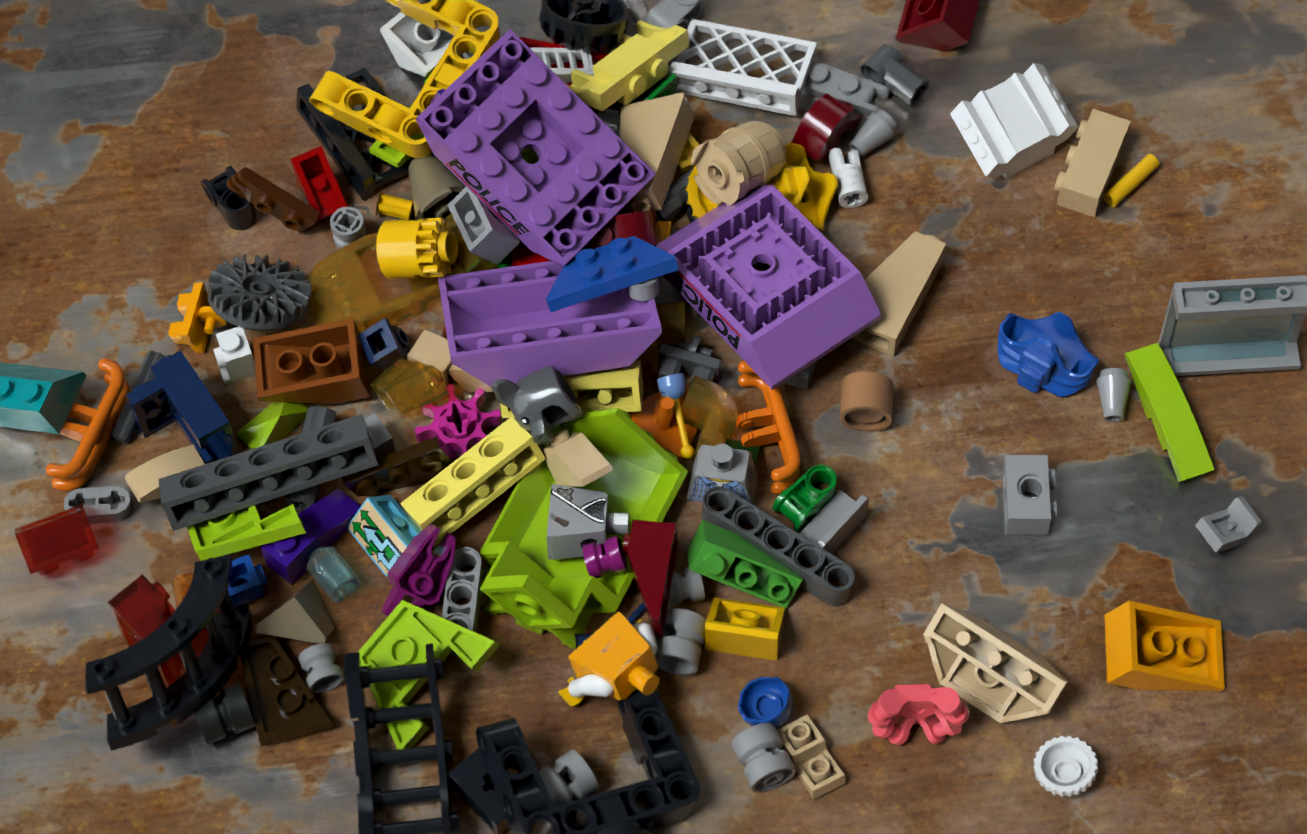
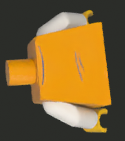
[558,611,659,706]

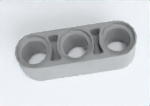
[442,547,484,657]

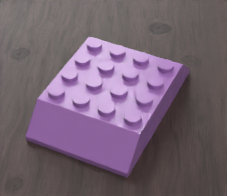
[438,261,662,386]

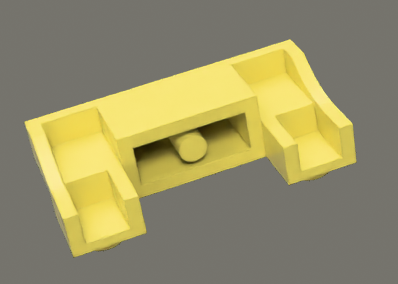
[567,20,690,111]

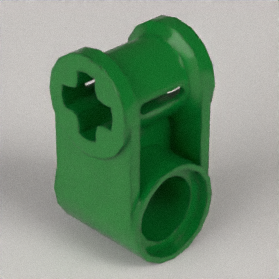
[772,464,837,533]

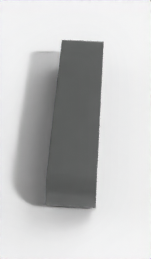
[701,486,855,606]

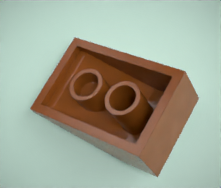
[253,318,369,404]

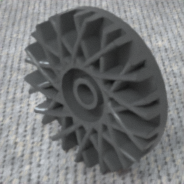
[207,254,311,331]

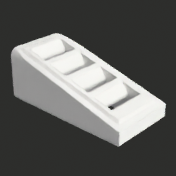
[530,48,594,83]

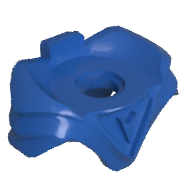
[998,312,1099,397]

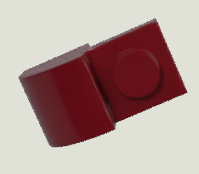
[791,93,863,161]
[588,210,662,249]

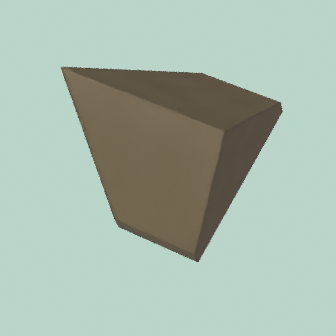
[255,579,335,644]

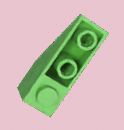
[687,520,802,608]

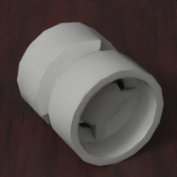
[654,609,706,675]
[731,723,796,792]
[539,749,599,806]

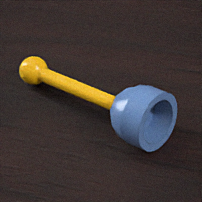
[657,373,694,459]

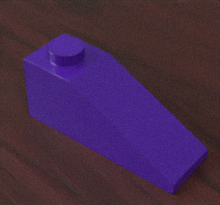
[260,489,361,585]

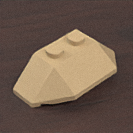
[923,602,1068,723]

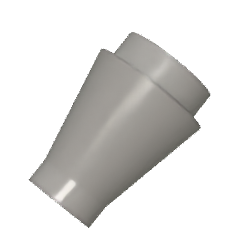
[849,110,898,158]
[1096,368,1131,422]

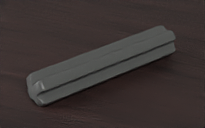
[111,351,164,444]

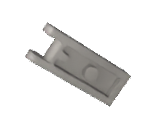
[802,60,890,117]

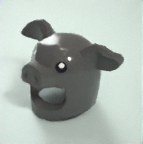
[491,365,584,444]

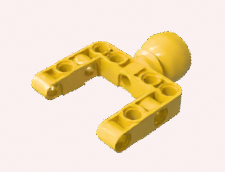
[309,0,500,158]

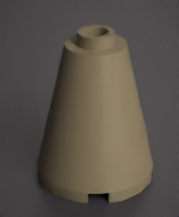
[408,153,466,239]

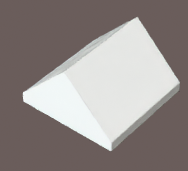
[380,0,454,77]

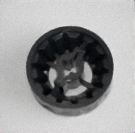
[539,0,629,53]

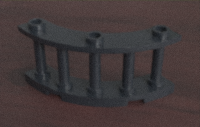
[85,554,252,751]
[344,643,460,834]

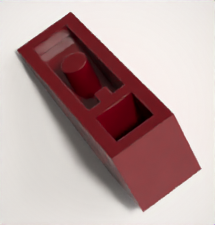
[623,520,679,636]

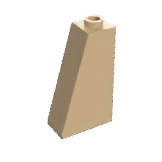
[620,92,694,213]
[851,231,946,356]

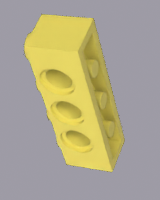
[400,416,546,547]

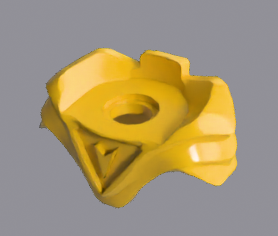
[765,142,838,232]

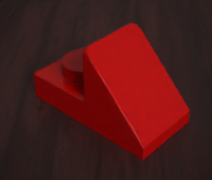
[290,146,348,221]

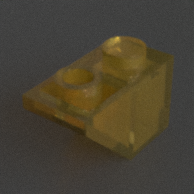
[370,358,448,415]

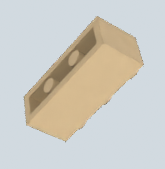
[1054,109,1131,217]

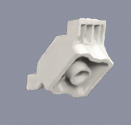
[950,63,1078,179]

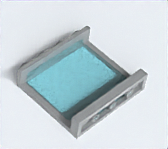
[1158,275,1307,376]

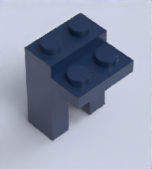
[126,350,239,464]

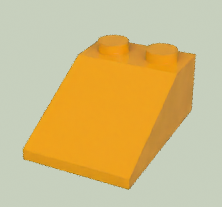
[1105,601,1225,691]

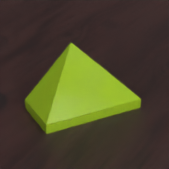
[236,402,308,449]

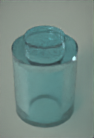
[307,546,361,602]

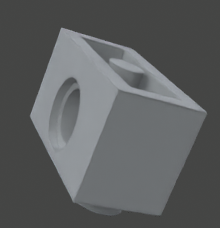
[447,187,520,265]
[1002,455,1057,535]

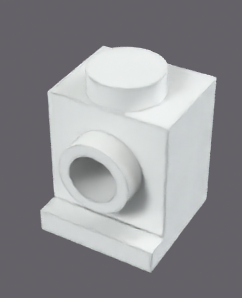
[213,327,256,384]

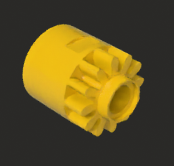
[376,217,458,279]

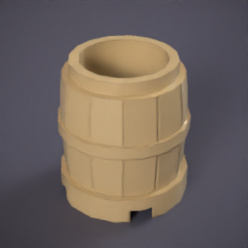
[691,121,786,206]

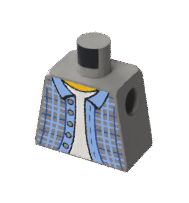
[687,444,758,505]

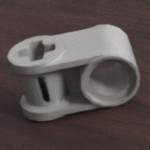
[645,0,704,30]

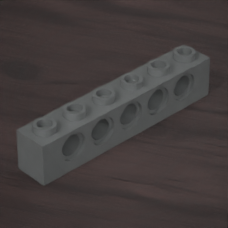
[158,414,378,531]

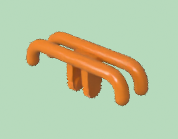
[46,358,130,492]
[735,360,801,495]

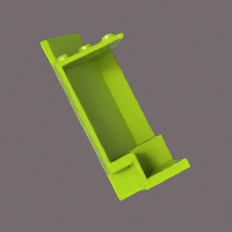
[479,408,688,649]

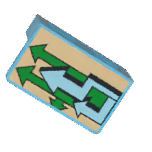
[347,495,421,576]

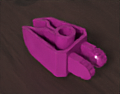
[382,524,456,616]

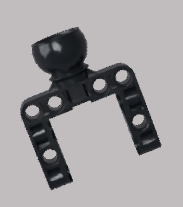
[476,689,700,834]

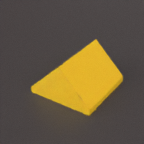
[705,597,785,661]

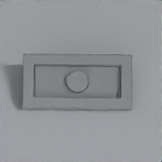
[799,490,869,554]

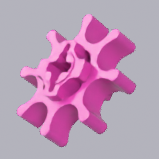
[415,384,502,456]

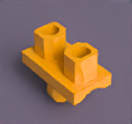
[168,282,227,353]

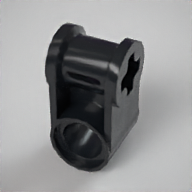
[200,165,256,230]

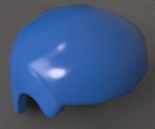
[738,677,794,728]

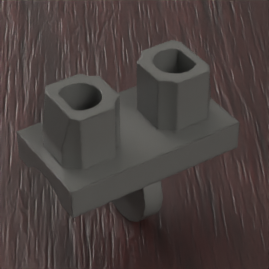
[659,335,722,395]

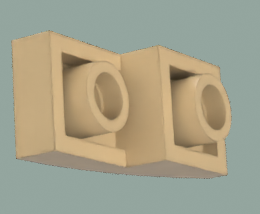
[125,445,205,503]
[777,715,846,800]

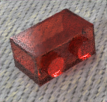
[15,504,99,576]

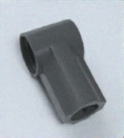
[860,44,929,105]

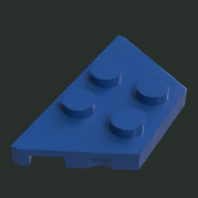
[546,236,679,312]

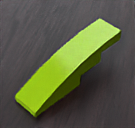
[1124,343,1215,482]

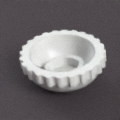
[1034,736,1098,797]

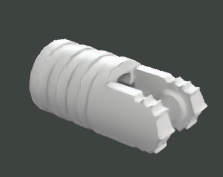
[828,148,868,208]

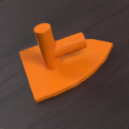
[629,386,698,459]

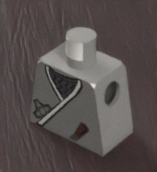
[547,484,629,560]

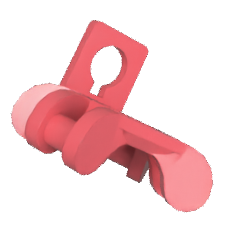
[868,684,969,746]

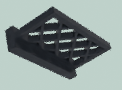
[296,68,411,200]

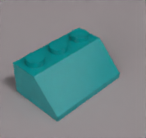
[0,362,87,434]

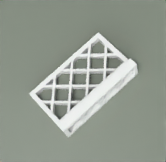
[668,19,817,116]

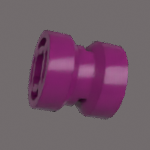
[582,536,628,579]

